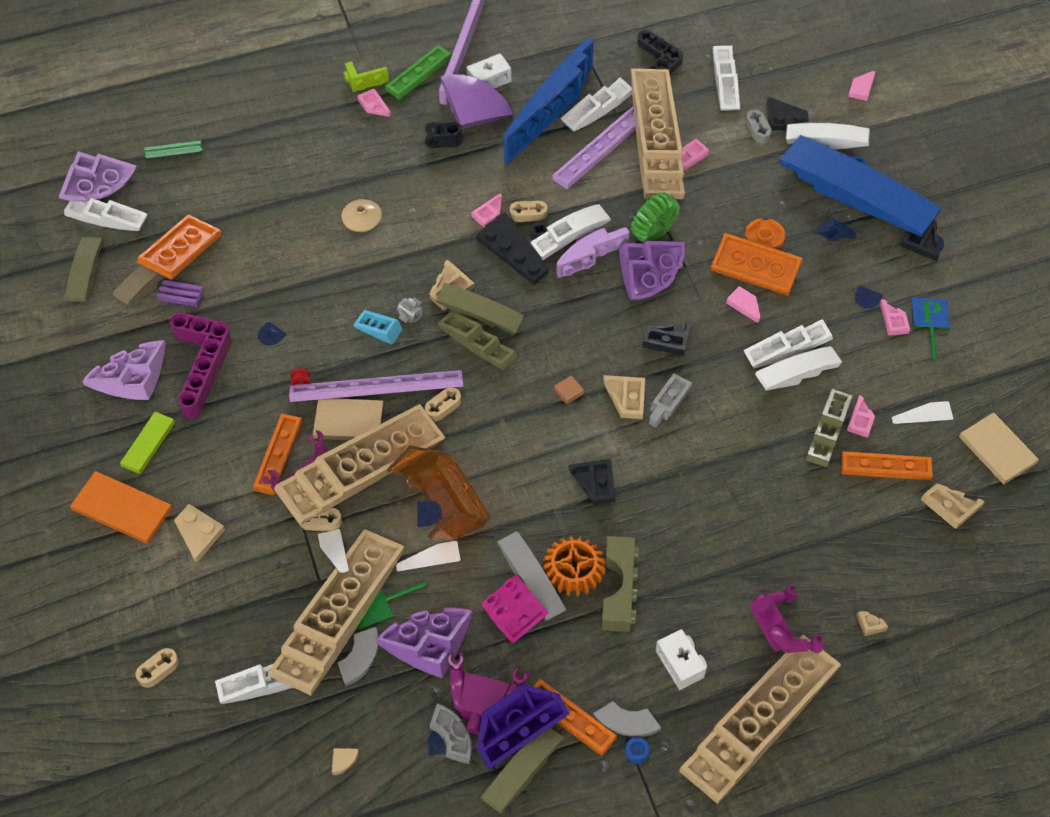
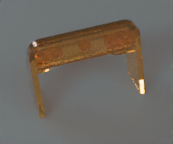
[387,445,491,542]

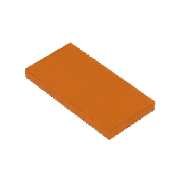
[138,214,221,280]
[710,233,803,296]
[70,471,172,544]

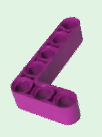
[170,313,232,419]

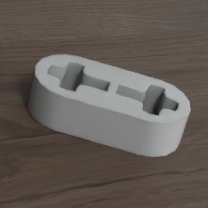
[746,110,771,143]

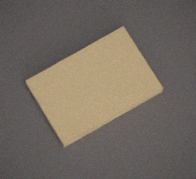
[313,398,384,440]
[959,413,1039,485]

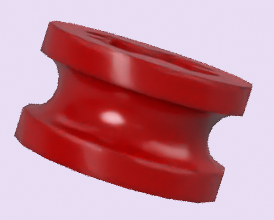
[291,368,311,385]

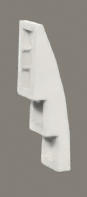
[712,46,740,111]
[561,78,632,132]
[786,123,870,150]
[64,198,147,231]
[744,319,833,369]
[755,346,842,390]
[215,664,293,704]

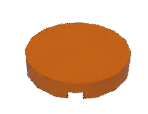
[744,218,785,250]

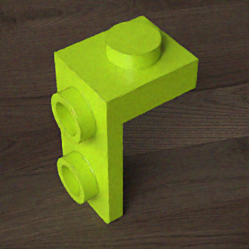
[343,61,389,92]

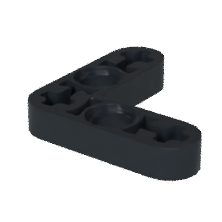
[637,30,683,75]

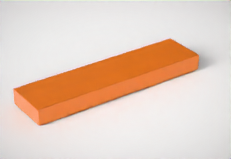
[253,413,303,495]
[841,451,933,480]
[533,679,617,756]

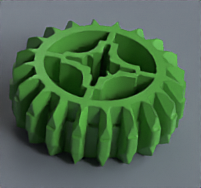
[631,192,680,243]

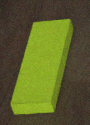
[120,412,175,475]

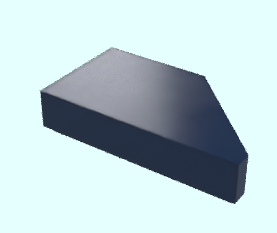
[817,218,856,241]

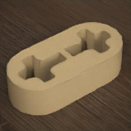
[509,201,548,222]
[425,387,461,422]
[300,508,342,531]
[136,648,179,688]

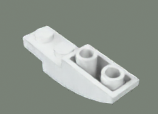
[531,204,611,261]

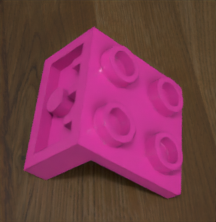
[481,575,549,644]

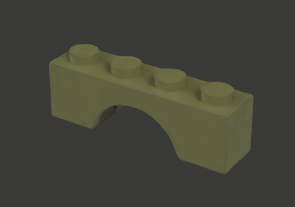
[602,536,639,632]

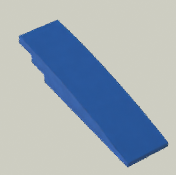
[503,38,594,164]
[780,135,941,237]

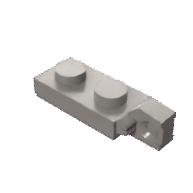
[649,373,693,428]

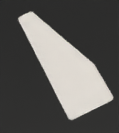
[892,401,953,424]
[318,529,349,573]
[396,541,460,571]

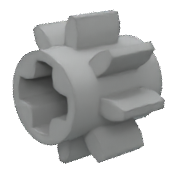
[397,297,423,323]

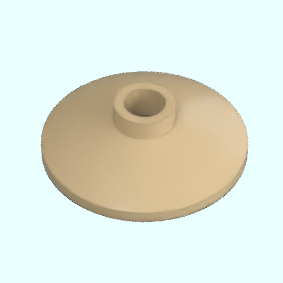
[342,199,382,232]

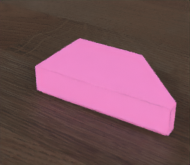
[848,71,875,101]
[357,89,391,117]
[681,139,709,171]
[472,193,502,228]
[726,286,760,323]
[880,300,910,335]
[847,395,875,438]

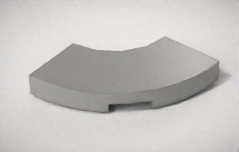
[338,627,379,687]
[593,701,661,738]
[429,704,472,764]

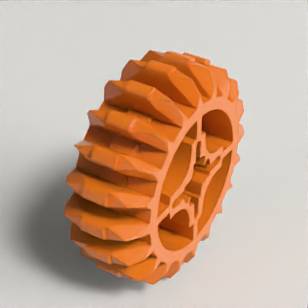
[543,536,605,597]

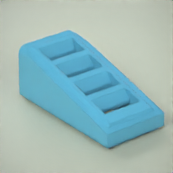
[353,310,402,344]

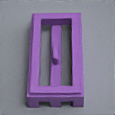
[157,280,204,307]

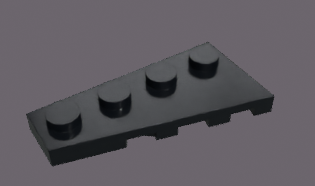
[476,212,548,285]

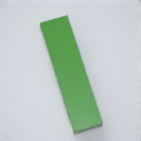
[386,45,452,100]

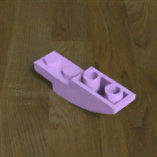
[557,227,630,278]

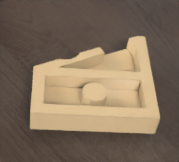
[429,260,475,311]
[603,375,645,419]
[921,483,984,529]
[174,504,225,562]

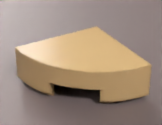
[856,611,888,636]
[332,748,359,775]

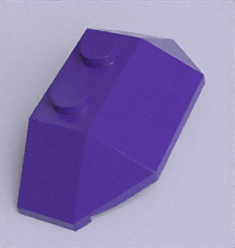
[477,684,569,770]

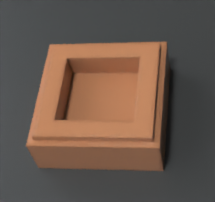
[554,376,584,405]

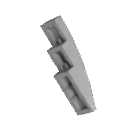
[497,531,566,622]

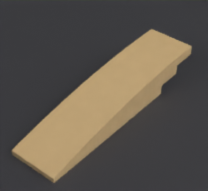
[630,69,685,199]
[274,404,446,525]
[269,529,405,695]
[679,635,841,804]

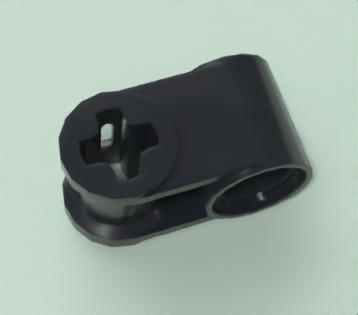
[425,121,463,148]

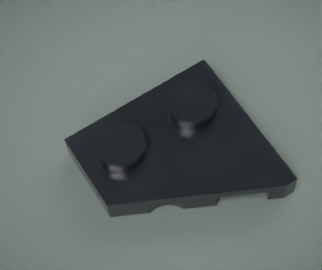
[767,97,809,131]
[901,220,940,261]
[642,322,692,356]
[568,459,616,505]

